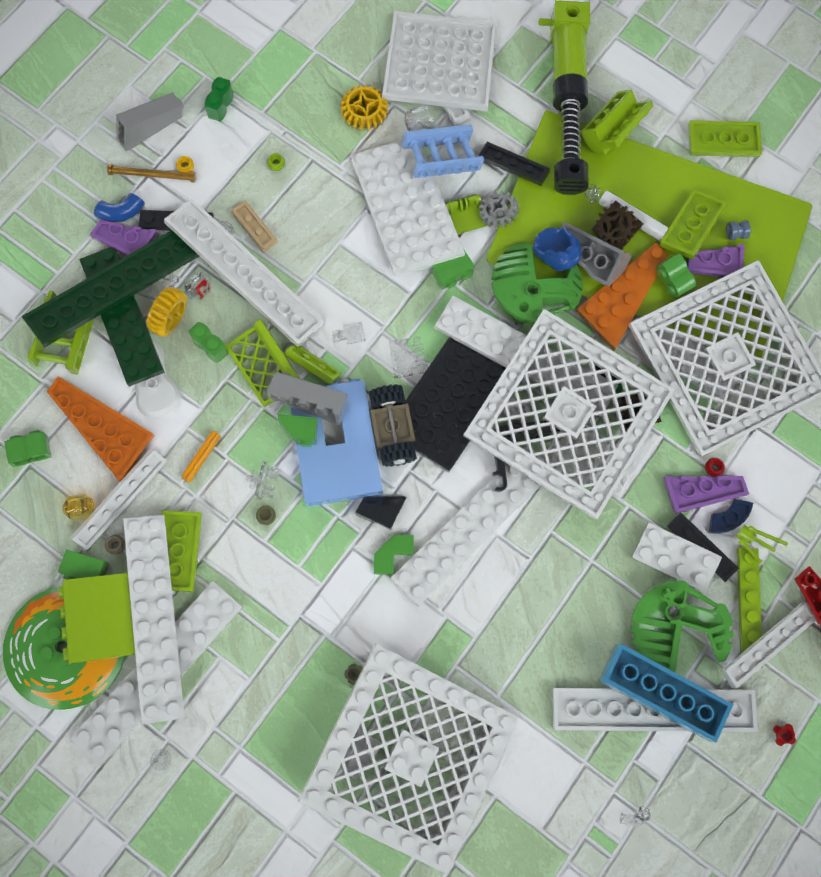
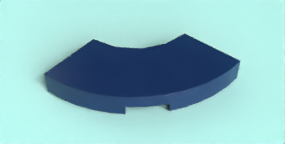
[709,499,753,534]

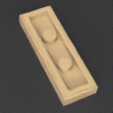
[231,200,278,253]

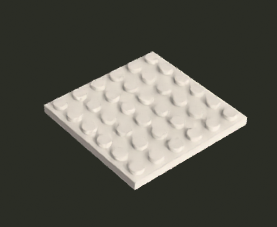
[382,11,496,112]

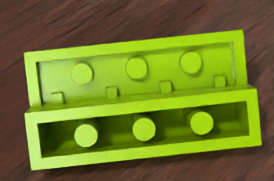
[581,89,654,155]

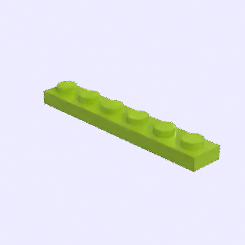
[736,548,763,668]

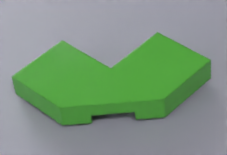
[374,535,414,575]

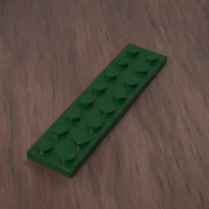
[79,247,165,387]

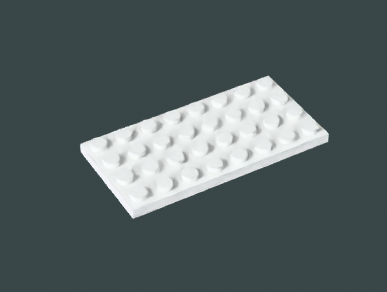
[350,140,465,278]

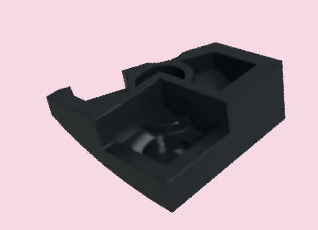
[355,496,407,530]

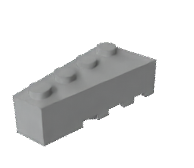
[266,372,349,425]

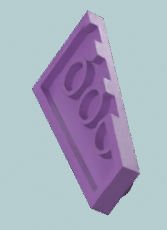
[663,476,749,514]

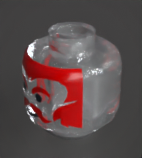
[183,272,212,300]

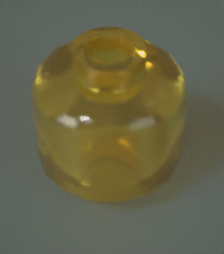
[63,494,95,521]

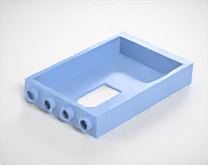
[291,379,383,507]

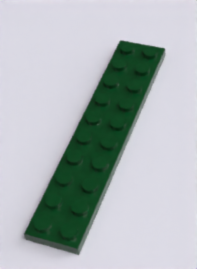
[21,230,199,348]

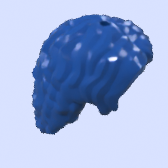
[533,227,582,271]

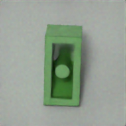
[278,414,318,447]

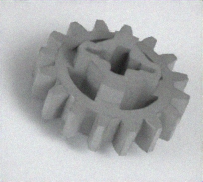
[479,190,519,229]

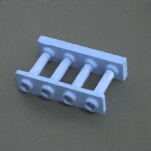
[401,125,484,178]

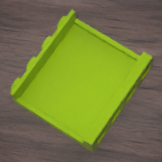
[58,573,135,665]

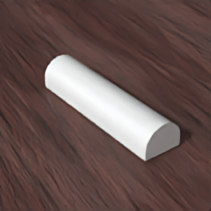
[598,191,668,241]

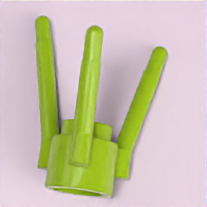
[736,524,788,564]

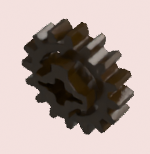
[596,204,637,245]

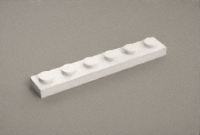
[70,448,167,550]
[721,602,816,688]

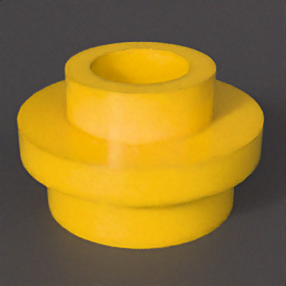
[176,156,194,173]

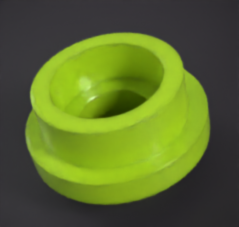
[267,153,285,171]

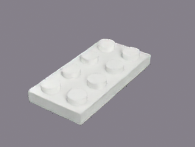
[632,522,722,593]

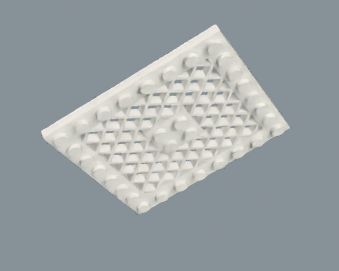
[628,260,821,457]
[463,309,675,520]
[298,643,519,875]

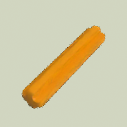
[181,431,221,482]

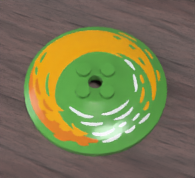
[3,587,125,710]

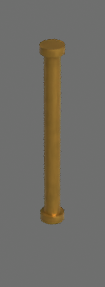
[107,164,196,183]

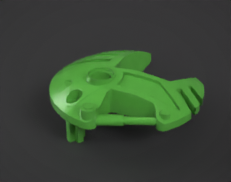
[491,243,583,326]
[630,580,734,672]

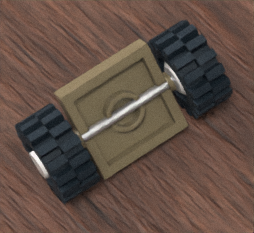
[369,384,417,467]

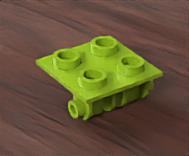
[445,194,488,234]

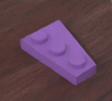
[90,220,158,256]
[687,244,744,278]

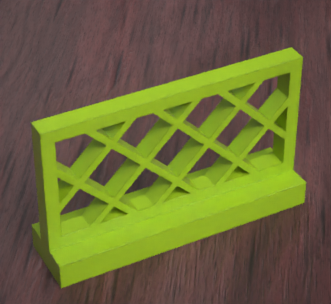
[225,319,300,407]

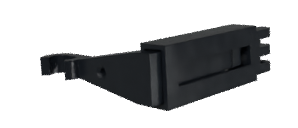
[492,421,561,492]

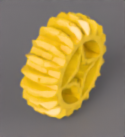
[340,83,388,131]
[146,286,187,337]

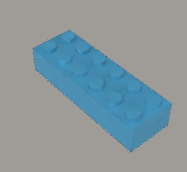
[598,644,734,743]

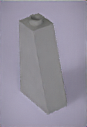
[116,92,183,151]

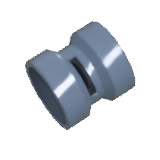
[726,220,751,240]

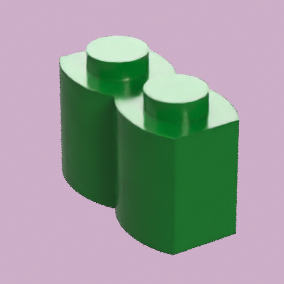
[205,77,233,122]

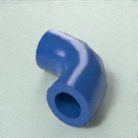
[94,193,145,222]

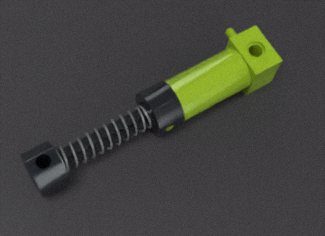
[538,0,590,195]

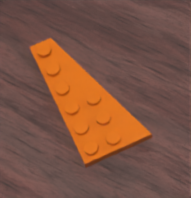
[576,243,669,351]
[47,376,155,482]

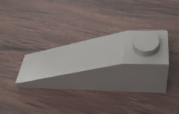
[560,222,632,287]

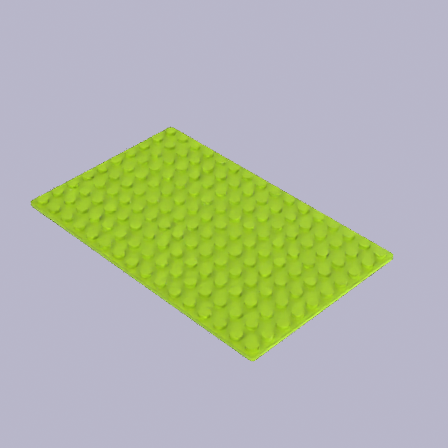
[486,110,812,358]

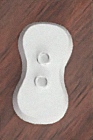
[135,340,180,418]

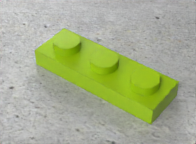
[284,344,342,385]

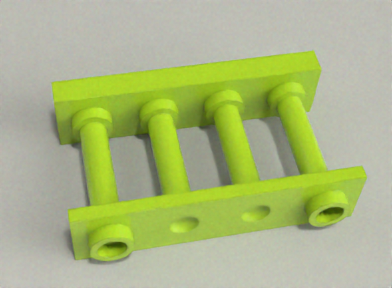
[27,290,95,375]

